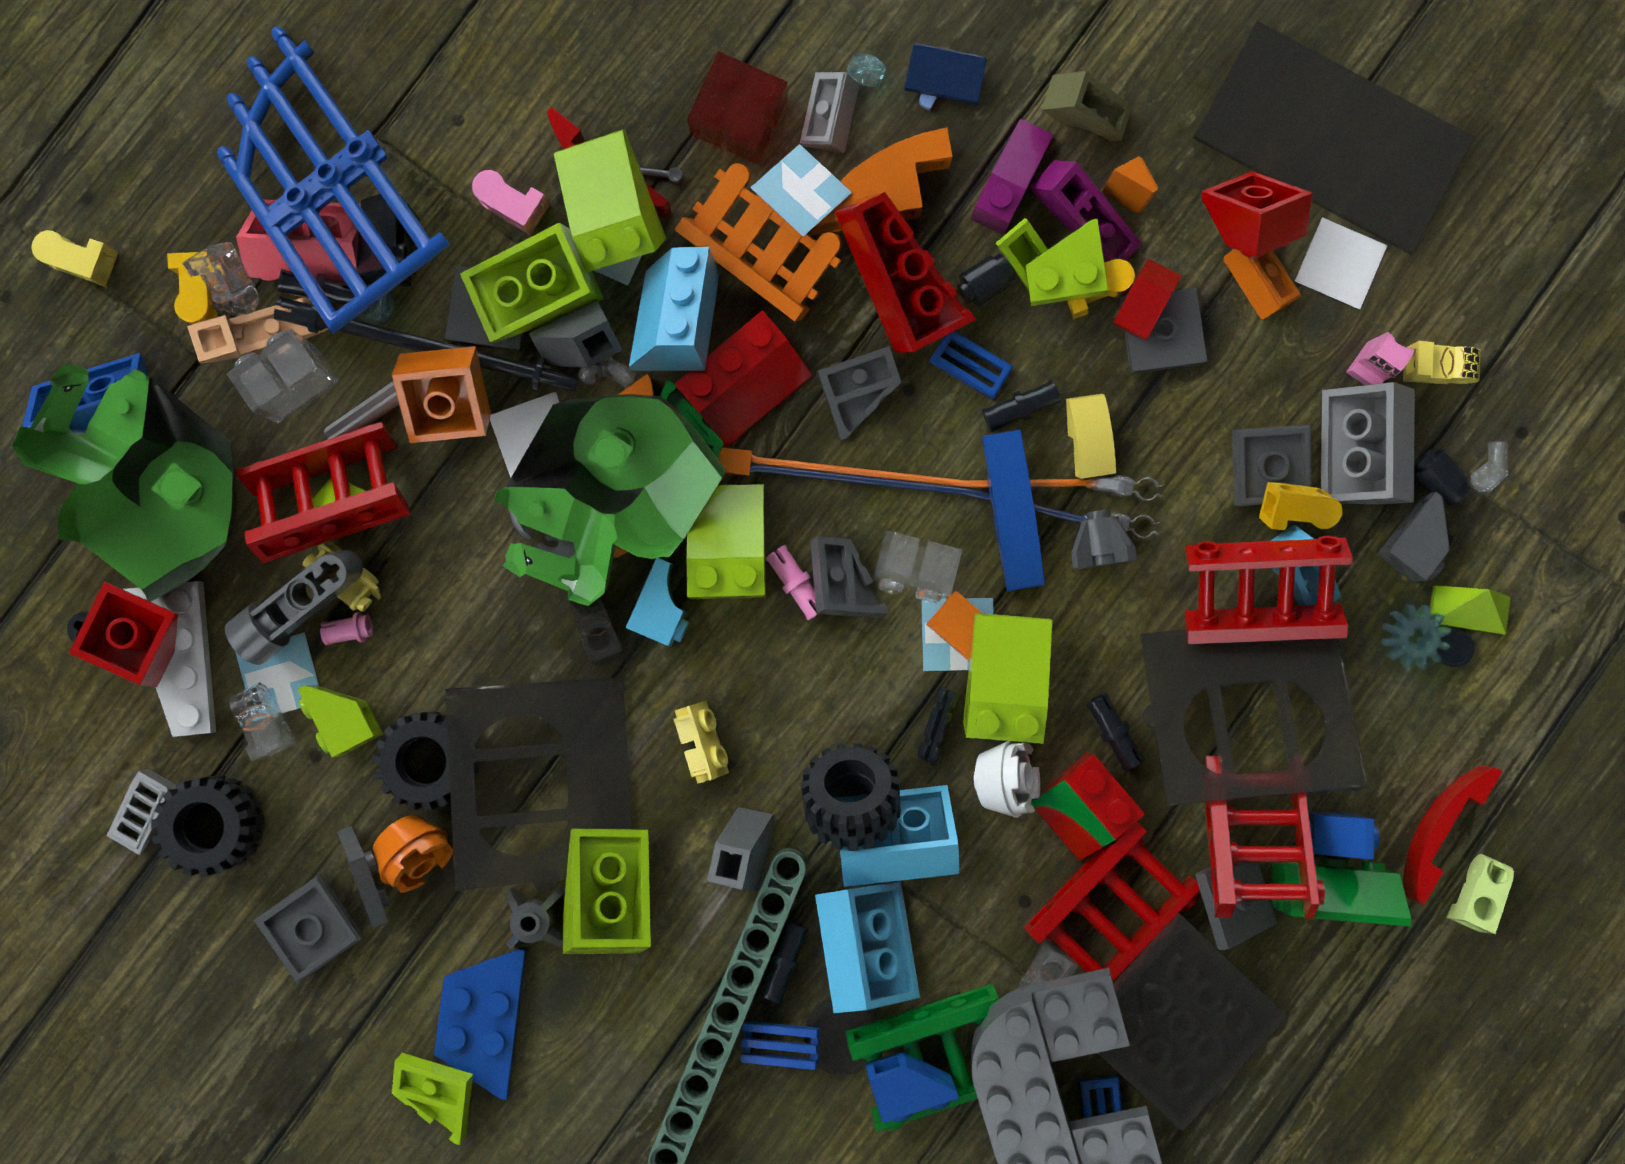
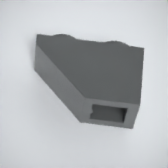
[529,299,622,367]
[707,807,775,891]

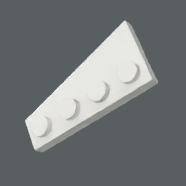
[123,581,216,737]

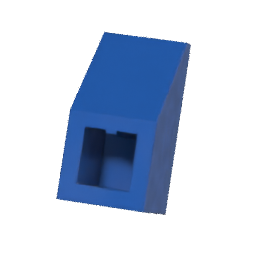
[1308,812,1379,859]
[865,1051,959,1123]

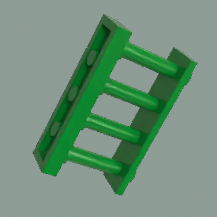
[845,983,999,1132]

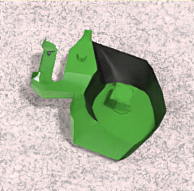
[12,364,236,602]
[494,394,726,606]

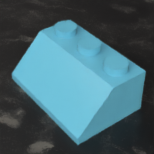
[629,247,720,371]
[834,785,959,887]
[815,881,920,1013]

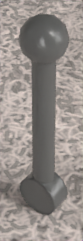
[639,167,683,184]

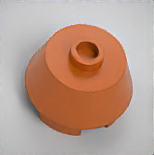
[373,815,453,893]

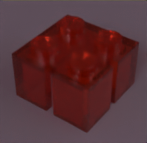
[687,51,788,164]

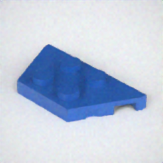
[434,947,527,1100]

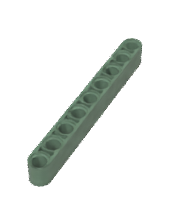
[648,847,806,1164]

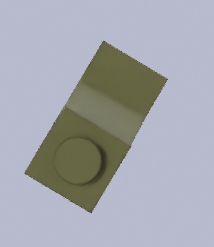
[1041,71,1133,142]

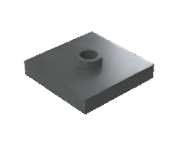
[445,266,524,352]
[1120,288,1207,374]
[1232,424,1312,506]
[1195,862,1277,950]
[254,874,364,984]

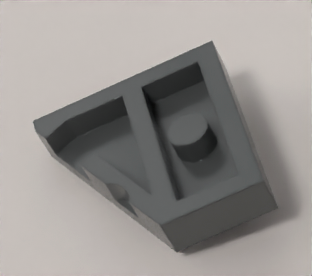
[817,346,901,440]
[810,536,888,618]
[337,826,390,928]

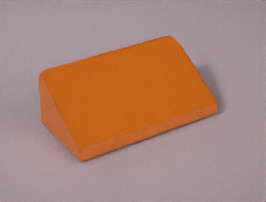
[1102,156,1158,214]
[1223,249,1302,319]
[926,591,982,661]

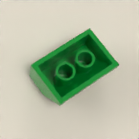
[1270,857,1411,927]

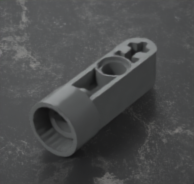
[225,550,363,665]

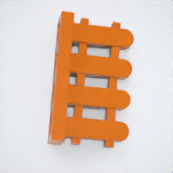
[674,163,842,321]

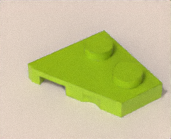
[1026,219,1108,306]
[392,1053,473,1145]

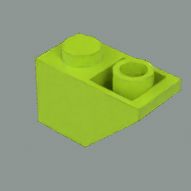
[298,685,383,758]

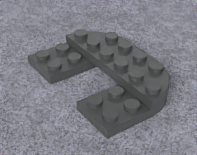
[971,968,1163,1164]

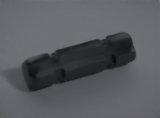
[918,688,959,763]

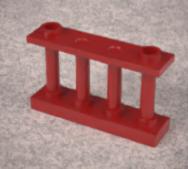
[236,422,410,564]
[1184,536,1353,644]
[1202,756,1325,919]
[1023,822,1200,987]

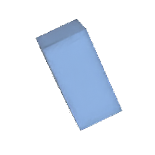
[919,94,937,111]

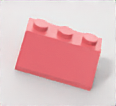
[236,199,361,283]

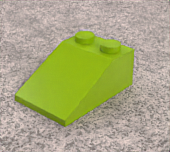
[554,129,667,273]
[460,223,604,343]
[687,484,766,599]
[963,613,1052,744]
[563,829,651,954]

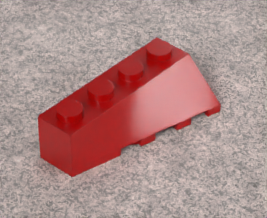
[835,192,976,353]

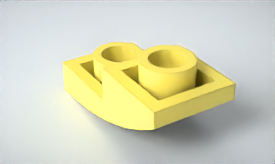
[1066,394,1116,479]

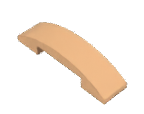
[187,297,343,364]

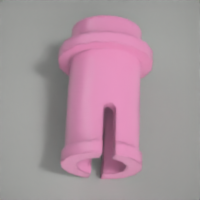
[320,612,373,645]

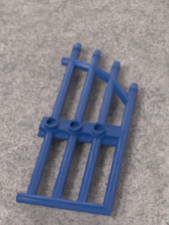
[217,26,450,334]

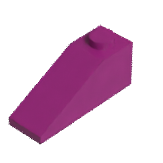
[971,119,1053,235]
[1030,160,1142,262]

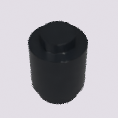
[957,253,1016,307]
[1414,449,1472,506]

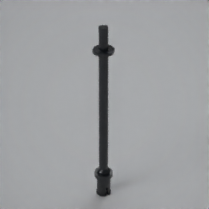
[274,296,579,392]

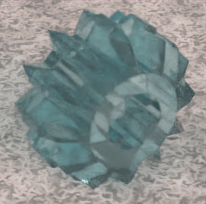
[1381,604,1451,669]

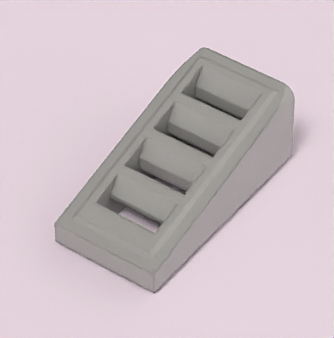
[106,769,177,855]

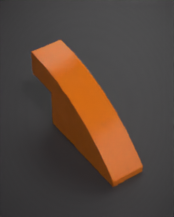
[809,127,952,236]

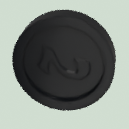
[1434,629,1474,667]

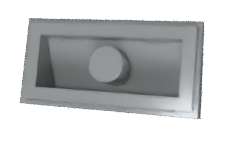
[800,72,859,153]

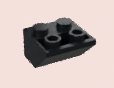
[357,194,420,286]

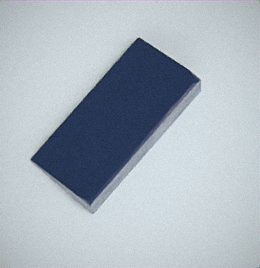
[904,43,987,105]

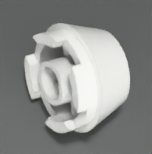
[974,741,1040,818]

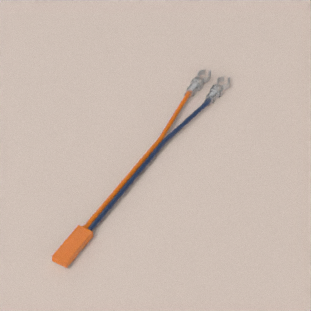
[718,448,1164,538]

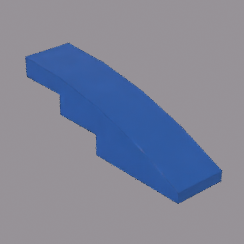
[981,430,1045,592]

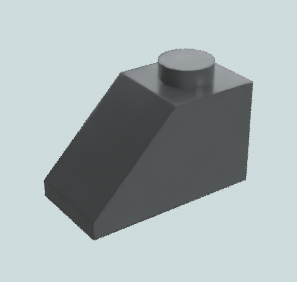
[1376,492,1450,583]

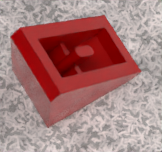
[1113,259,1182,341]

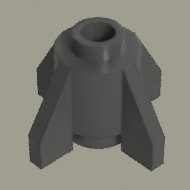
[1071,510,1137,569]
[505,886,565,949]

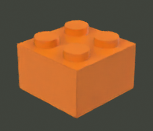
[392,346,491,443]

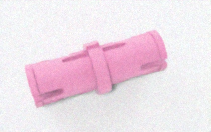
[765,545,817,621]

